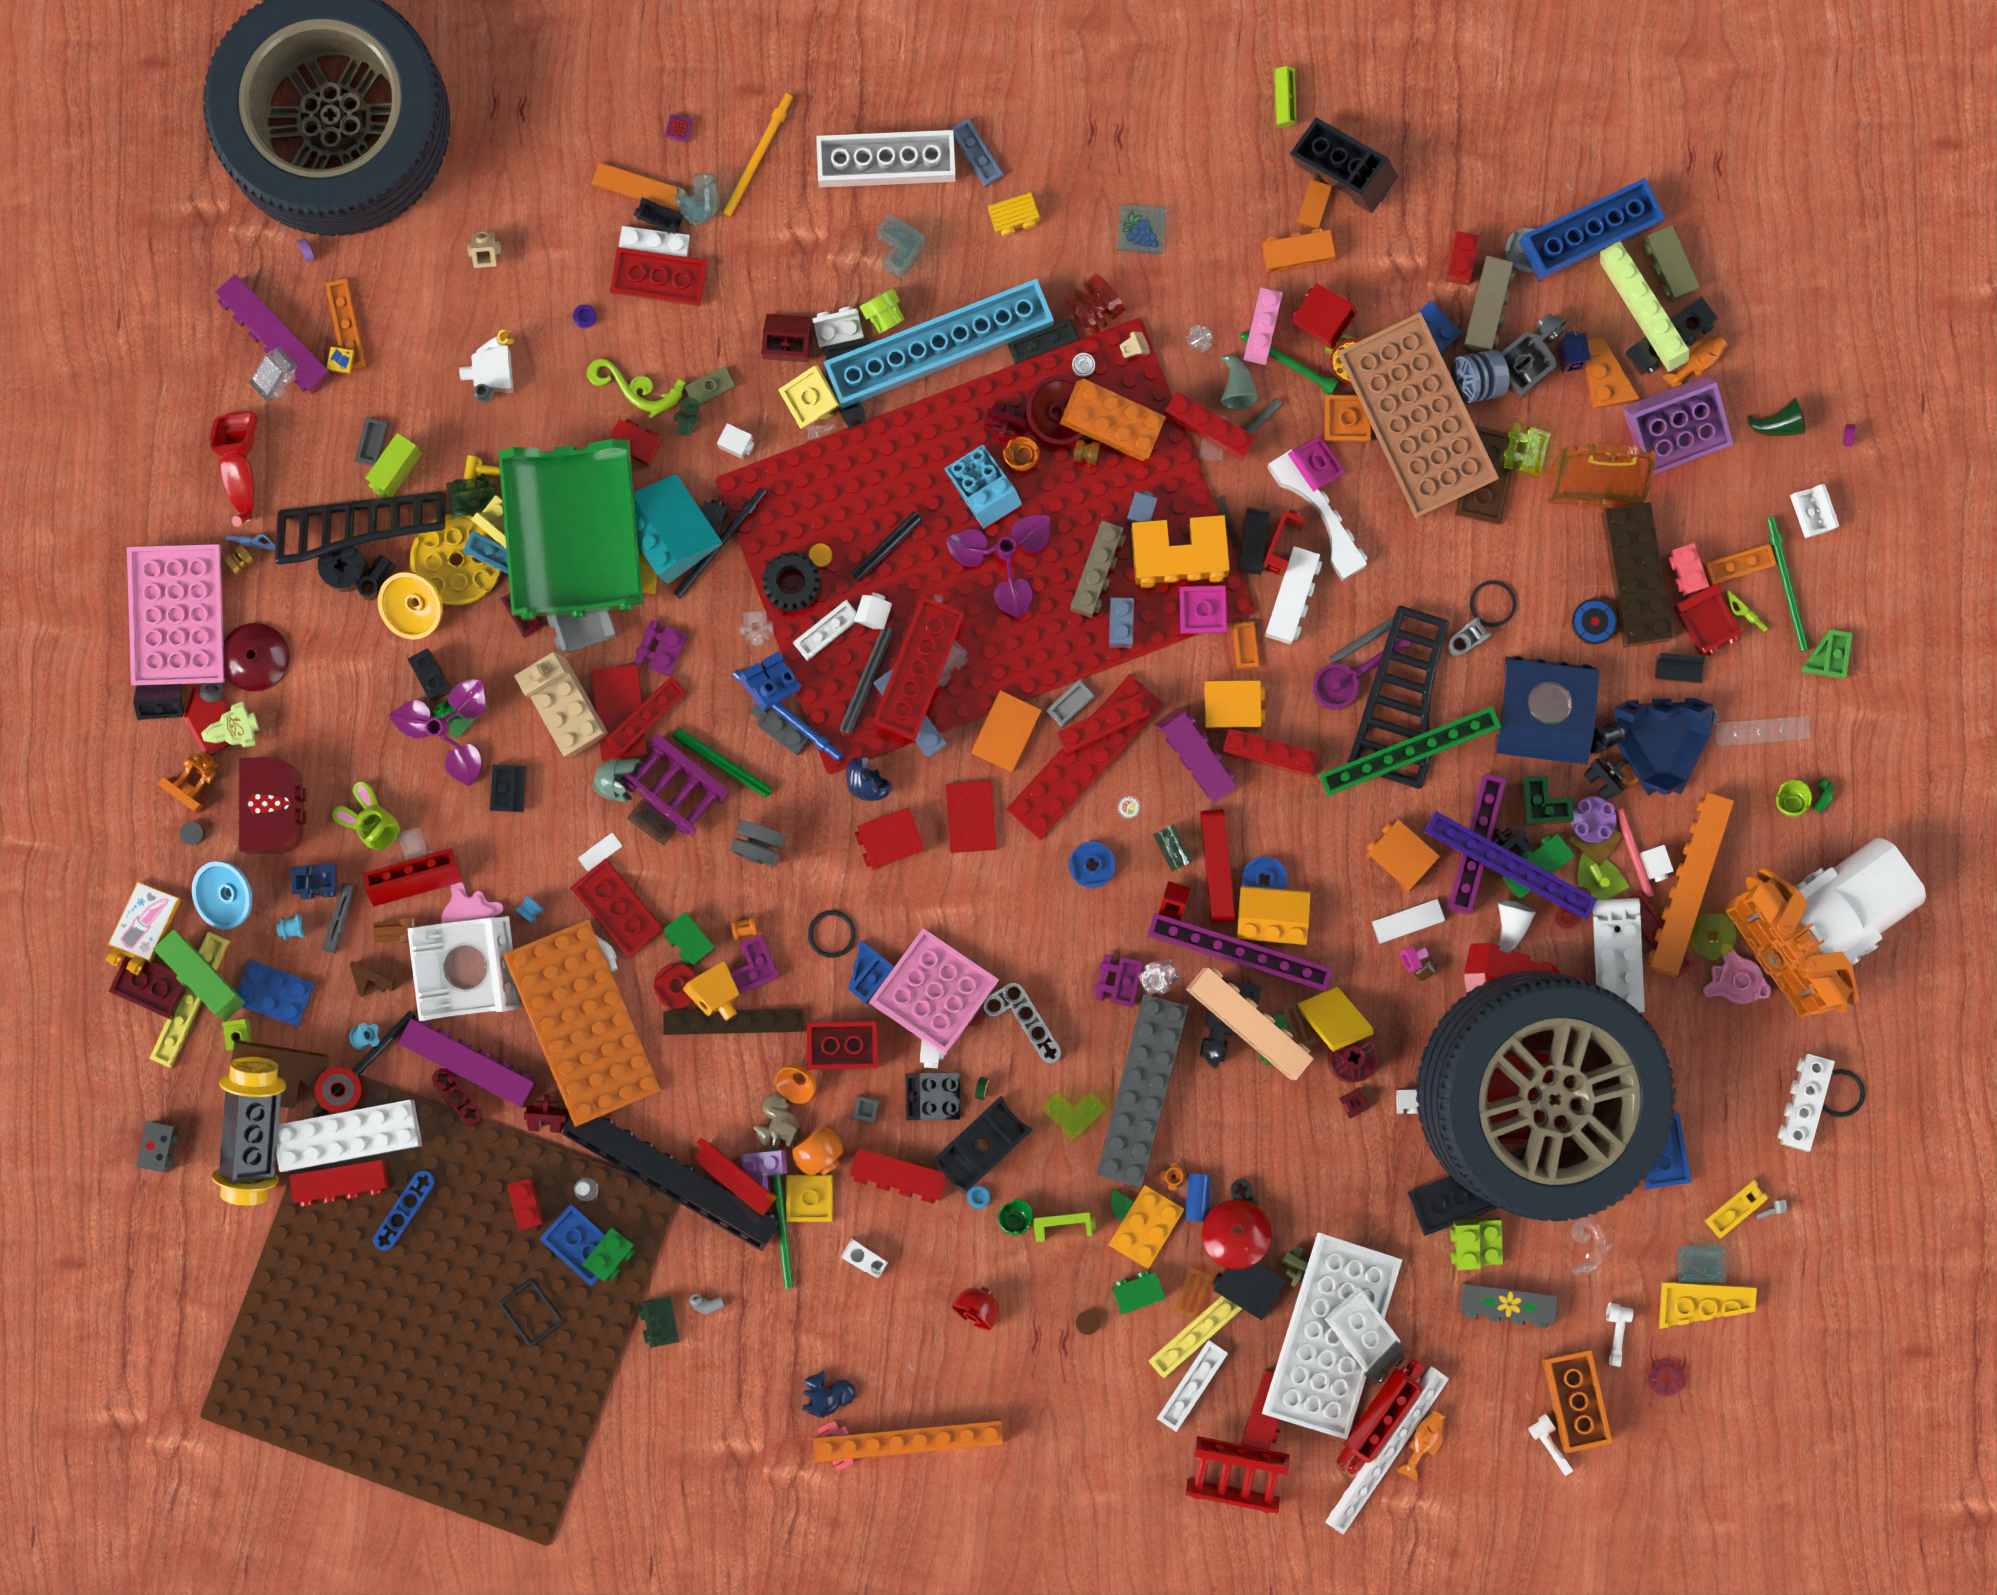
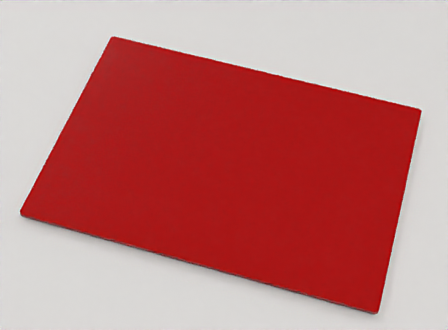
[716,318,1256,774]

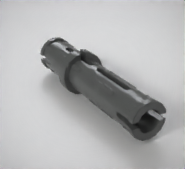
[322,883,357,954]

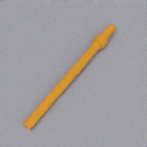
[723,93,793,217]

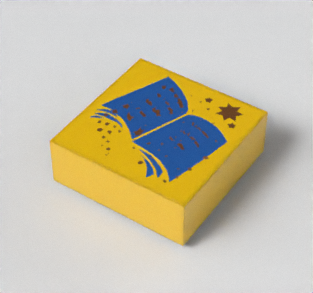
[327,347,354,374]

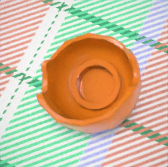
[1003,436,1040,472]

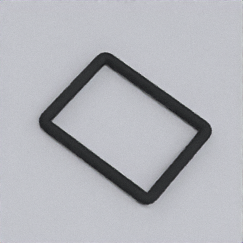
[499,1279,563,1346]

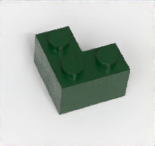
[1521,776,1574,826]

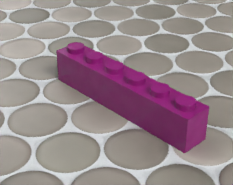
[215,274,332,394]
[1446,773,1506,915]
[398,1017,537,1108]

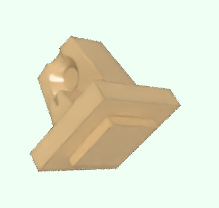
[1120,332,1150,358]

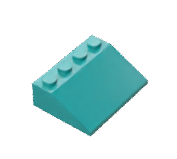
[634,474,723,584]

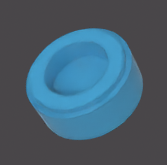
[967,1185,990,1209]

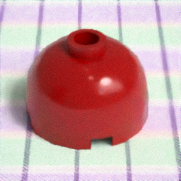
[952,1287,999,1331]

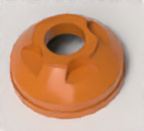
[775,1064,816,1104]

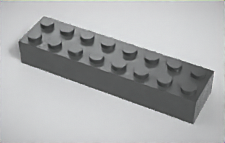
[1096,994,1188,1187]

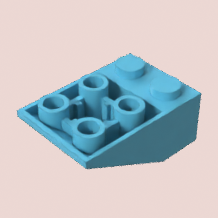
[944,445,1022,529]

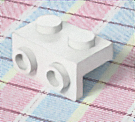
[1790,484,1839,538]

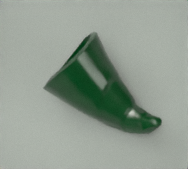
[1747,397,1805,436]

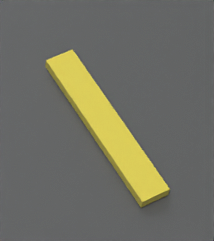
[149,932,230,1068]
[1148,1296,1242,1379]

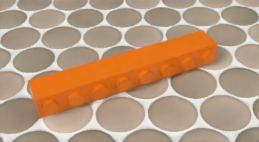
[1647,792,1734,979]
[813,1419,1003,1462]

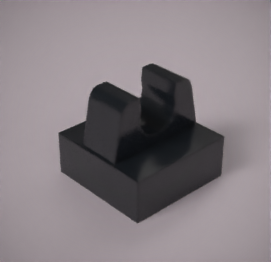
[838,402,866,429]

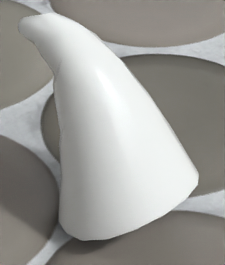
[1497,901,1536,953]

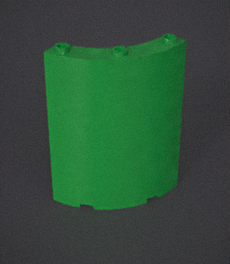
[498,438,643,620]

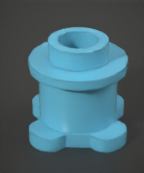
[277,914,304,940]
[349,1023,379,1050]

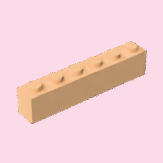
[1186,967,1314,1080]

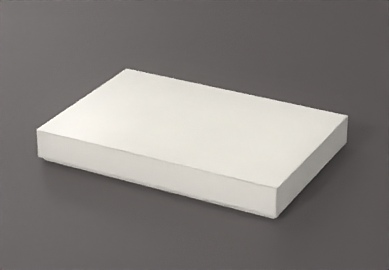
[1324,1288,1401,1372]

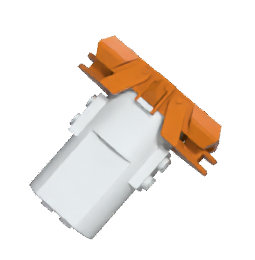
[1725,838,1926,1018]

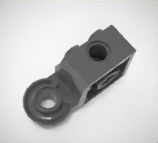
[1501,313,1568,400]

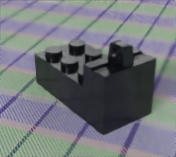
[1290,117,1398,213]

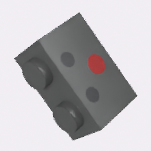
[136,1121,180,1173]

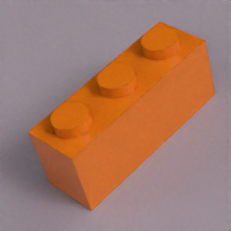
[1262,228,1336,274]

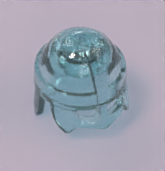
[675,174,720,226]

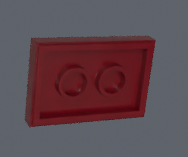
[109,956,188,1020]

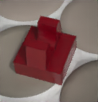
[1338,1087,1370,1119]

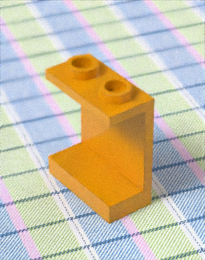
[1204,681,1265,730]

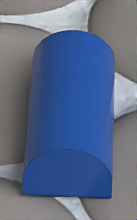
[1185,1173,1212,1222]

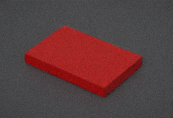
[945,781,997,854]

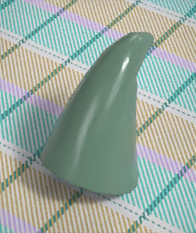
[1220,354,1259,410]

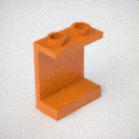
[1365,819,1440,892]

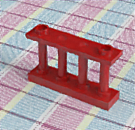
[1185,1436,1290,1514]

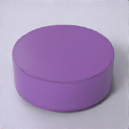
[297,239,315,263]

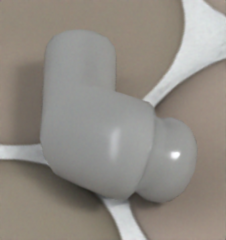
[689,1294,725,1315]

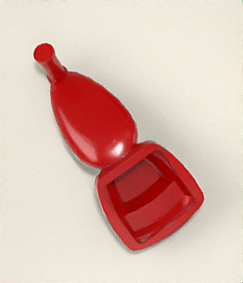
[210,411,258,527]

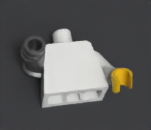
[459,330,514,403]

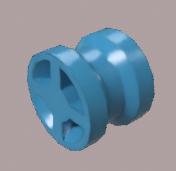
[515,895,545,924]

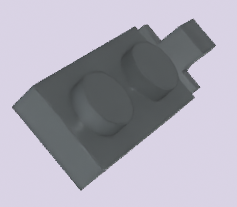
[750,704,809,756]

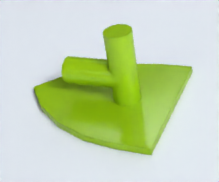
[1577,852,1629,900]

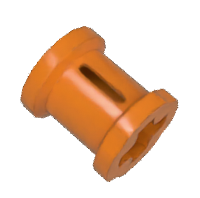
[731,916,758,940]

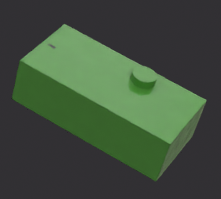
[153,929,246,1022]

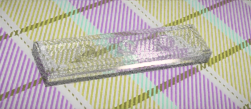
[1715,716,1811,747]

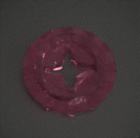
[1647,1359,1685,1397]

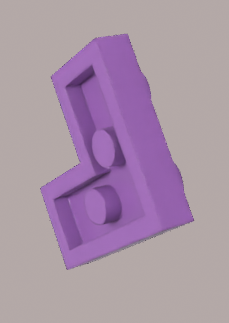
[740,1150,787,1189]

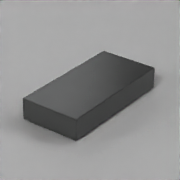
[355,417,389,466]

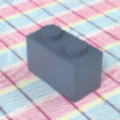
[1109,598,1134,648]

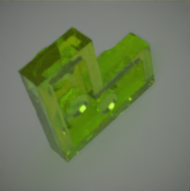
[1041,1091,1106,1141]

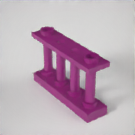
[621,734,729,838]

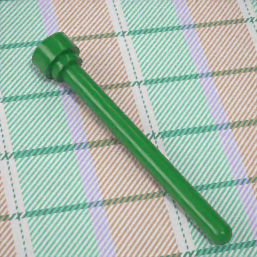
[1240,332,1340,395]

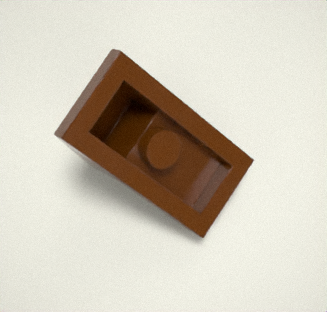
[350,961,396,997]

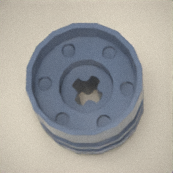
[1451,350,1509,404]

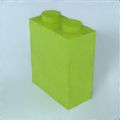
[365,433,423,498]

